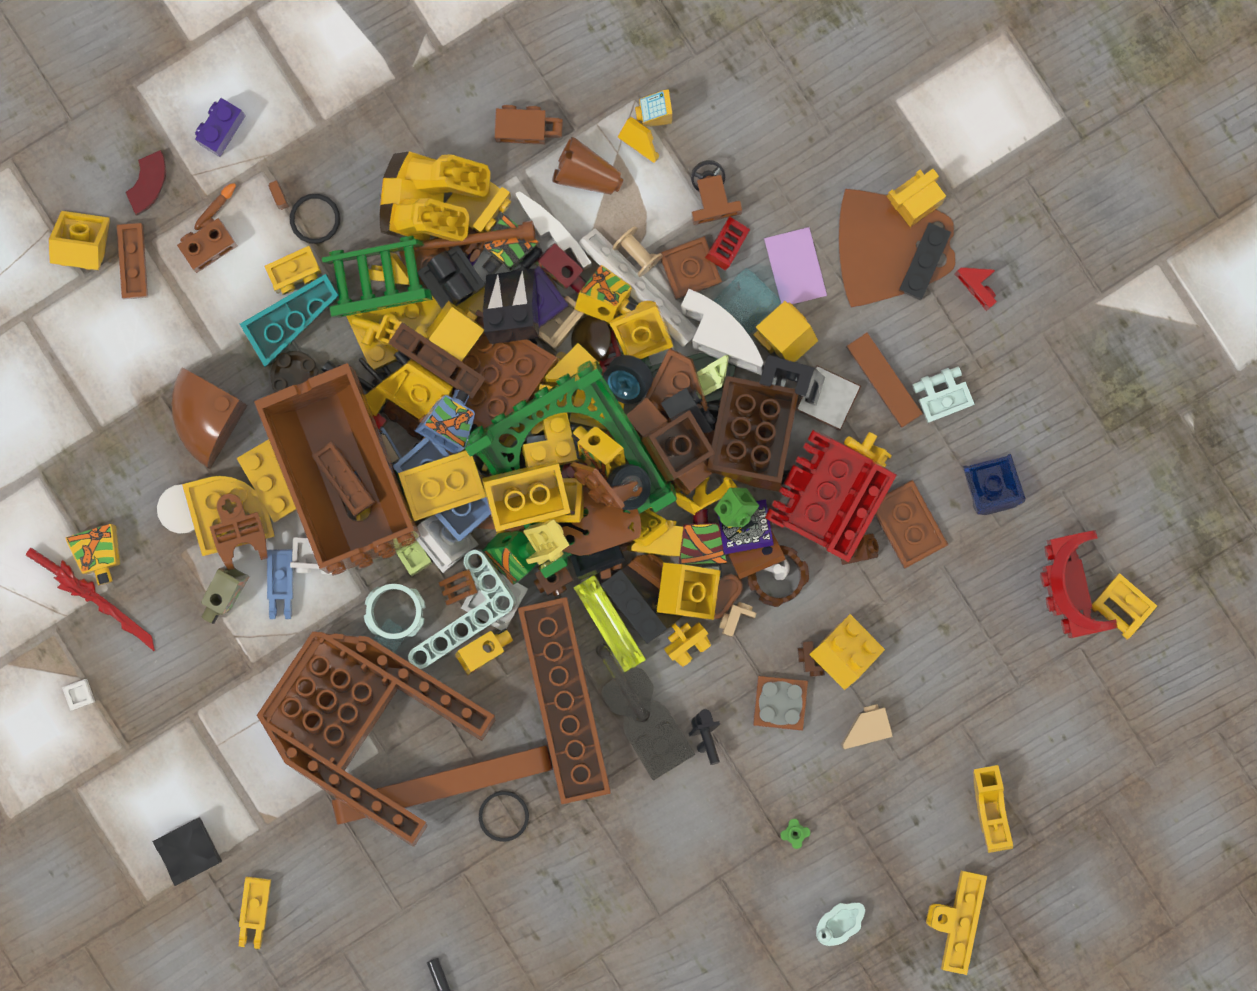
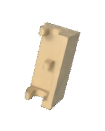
[539,296,586,351]

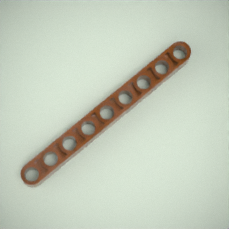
[331,745,553,825]

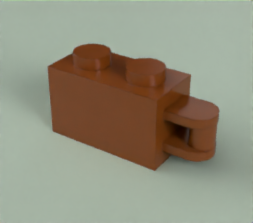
[495,105,563,144]

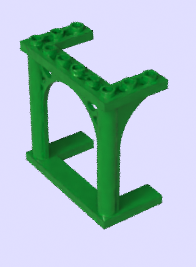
[465,360,677,579]

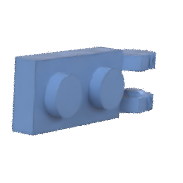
[267,549,293,619]

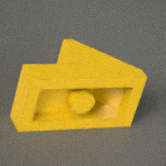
[369,252,409,285]

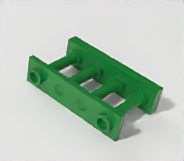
[322,236,433,318]

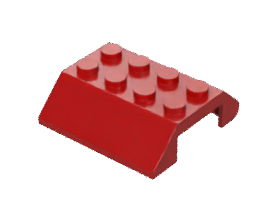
[765,430,897,562]

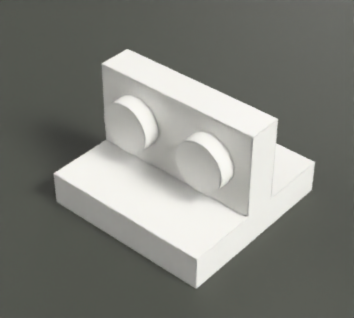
[416,515,479,573]

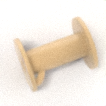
[612,226,663,277]

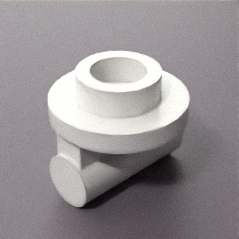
[763,557,790,580]

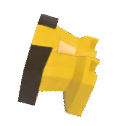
[379,151,491,241]

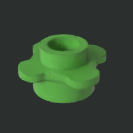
[780,819,810,849]

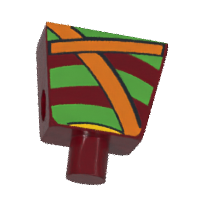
[534,243,587,294]
[679,509,727,565]

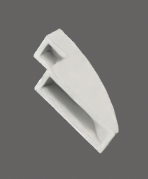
[681,289,764,375]

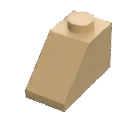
[841,704,893,749]

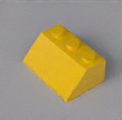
[482,460,570,532]

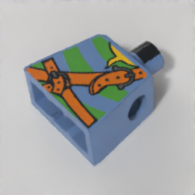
[415,390,475,454]

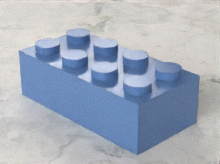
[393,437,491,542]

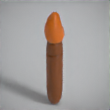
[194,183,236,230]

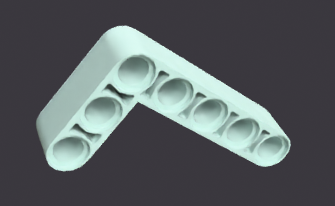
[408,549,516,669]

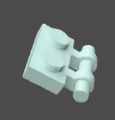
[912,366,975,423]

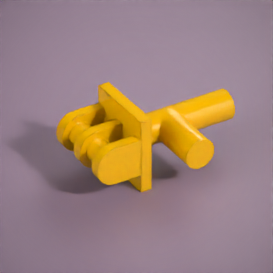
[352,315,402,347]
[844,432,892,467]

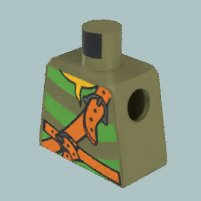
[201,566,250,624]

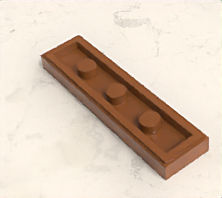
[846,333,923,428]

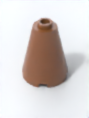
[552,137,623,195]

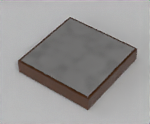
[796,365,861,431]

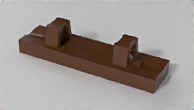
[388,322,486,399]

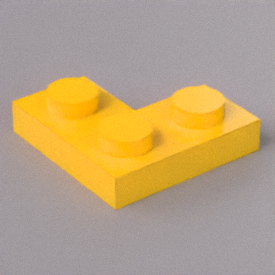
[522,412,578,467]

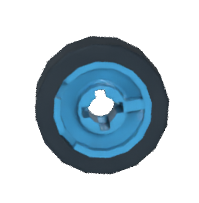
[603,355,653,404]

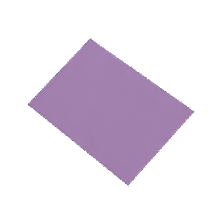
[764,227,827,304]

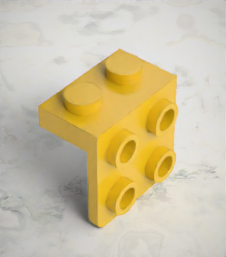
[446,181,512,233]

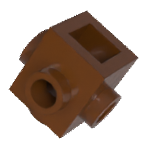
[534,565,574,597]

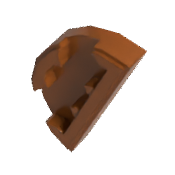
[628,554,663,589]

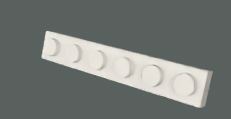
[578,229,697,347]

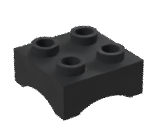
[152,817,222,886]

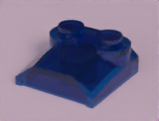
[963,454,1026,515]

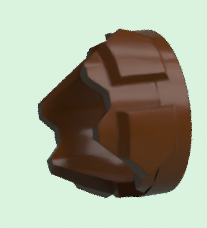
[747,545,809,607]

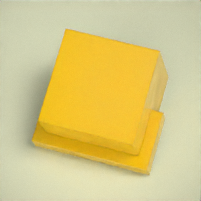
[887,169,946,227]
[425,300,484,362]
[753,301,818,362]

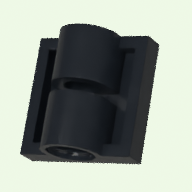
[418,246,485,309]

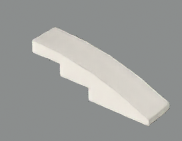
[515,191,592,271]

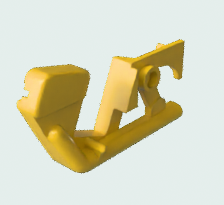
[629,472,737,546]

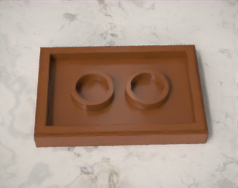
[875,480,948,569]

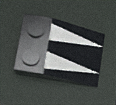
[483,268,539,344]

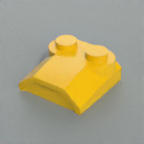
[609,300,673,359]

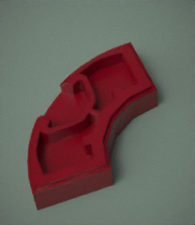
[126,150,166,216]

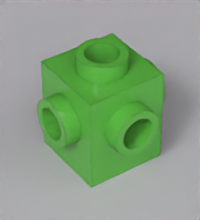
[714,488,759,527]

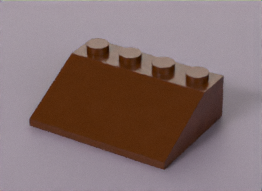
[707,376,798,492]

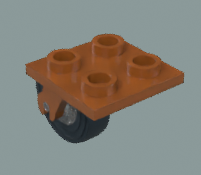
[570,462,651,510]

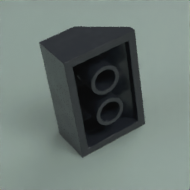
[601,564,683,644]

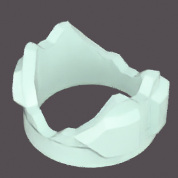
[364,584,426,639]

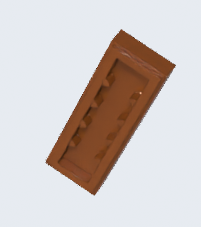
[312,441,376,517]

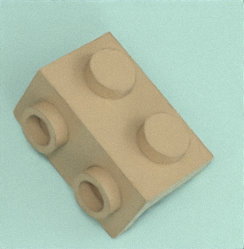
[719,602,757,637]

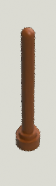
[417,221,536,251]

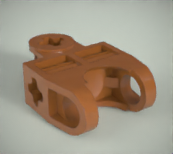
[209,494,268,571]

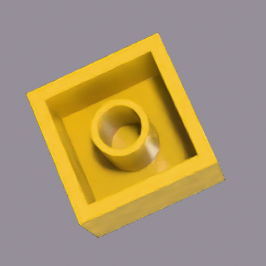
[657,562,721,620]
[809,614,885,690]

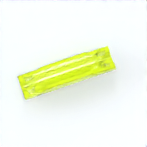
[573,575,646,672]

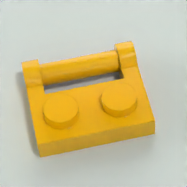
[1091,573,1157,640]

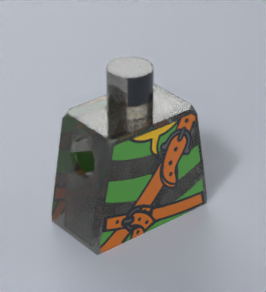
[482,213,540,274]

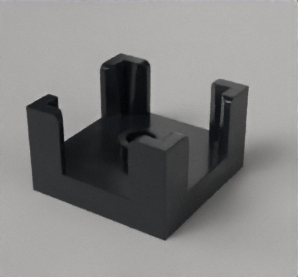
[759,355,825,405]

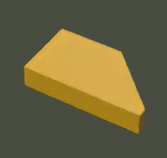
[618,116,659,163]

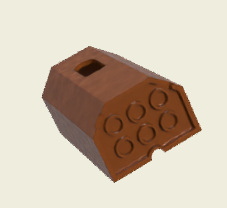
[254,363,421,576]

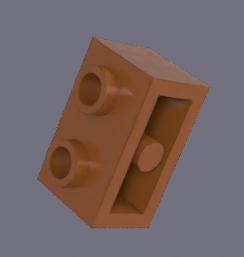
[177,218,238,273]

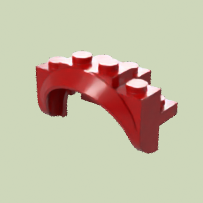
[1040,530,1118,638]

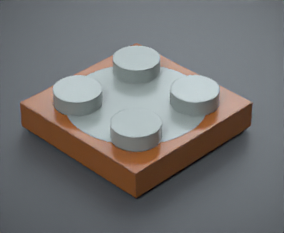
[753,676,808,731]

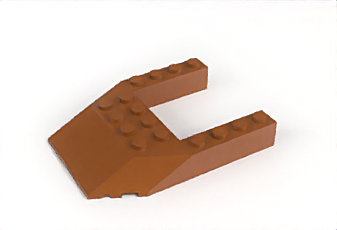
[257,631,496,847]

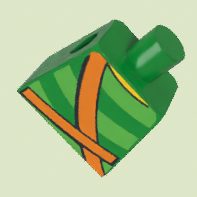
[482,531,538,585]

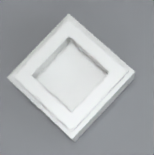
[62,679,95,711]

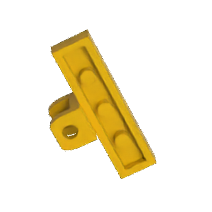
[926,870,987,975]

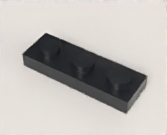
[899,222,951,300]

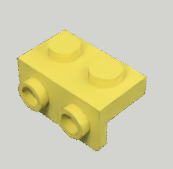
[523,519,569,565]

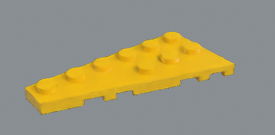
[346,288,485,371]

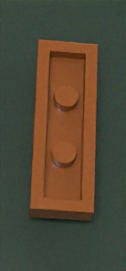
[117,223,148,299]

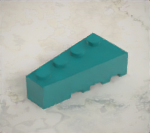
[240,274,339,367]

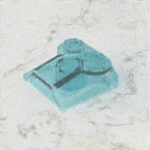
[714,268,781,335]

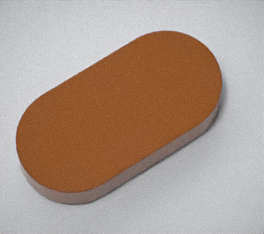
[714,574,743,619]

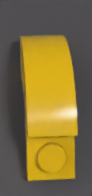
[973,765,1013,853]

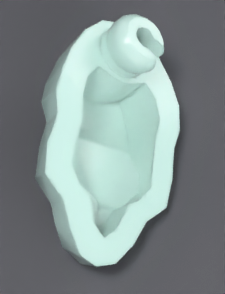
[816,903,865,946]

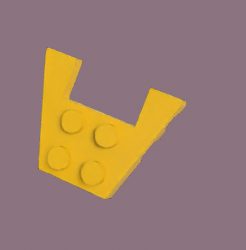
[365,359,453,440]

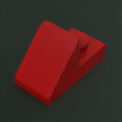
[955,267,997,311]

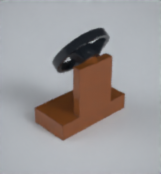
[691,160,742,225]

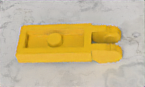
[239,876,271,949]

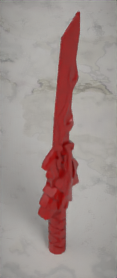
[26,548,155,651]

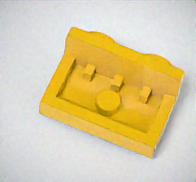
[264,246,322,295]

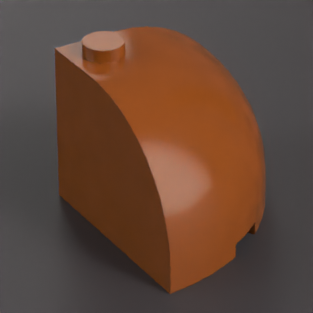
[172,367,248,469]

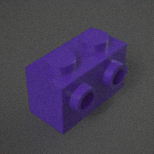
[195,98,246,157]

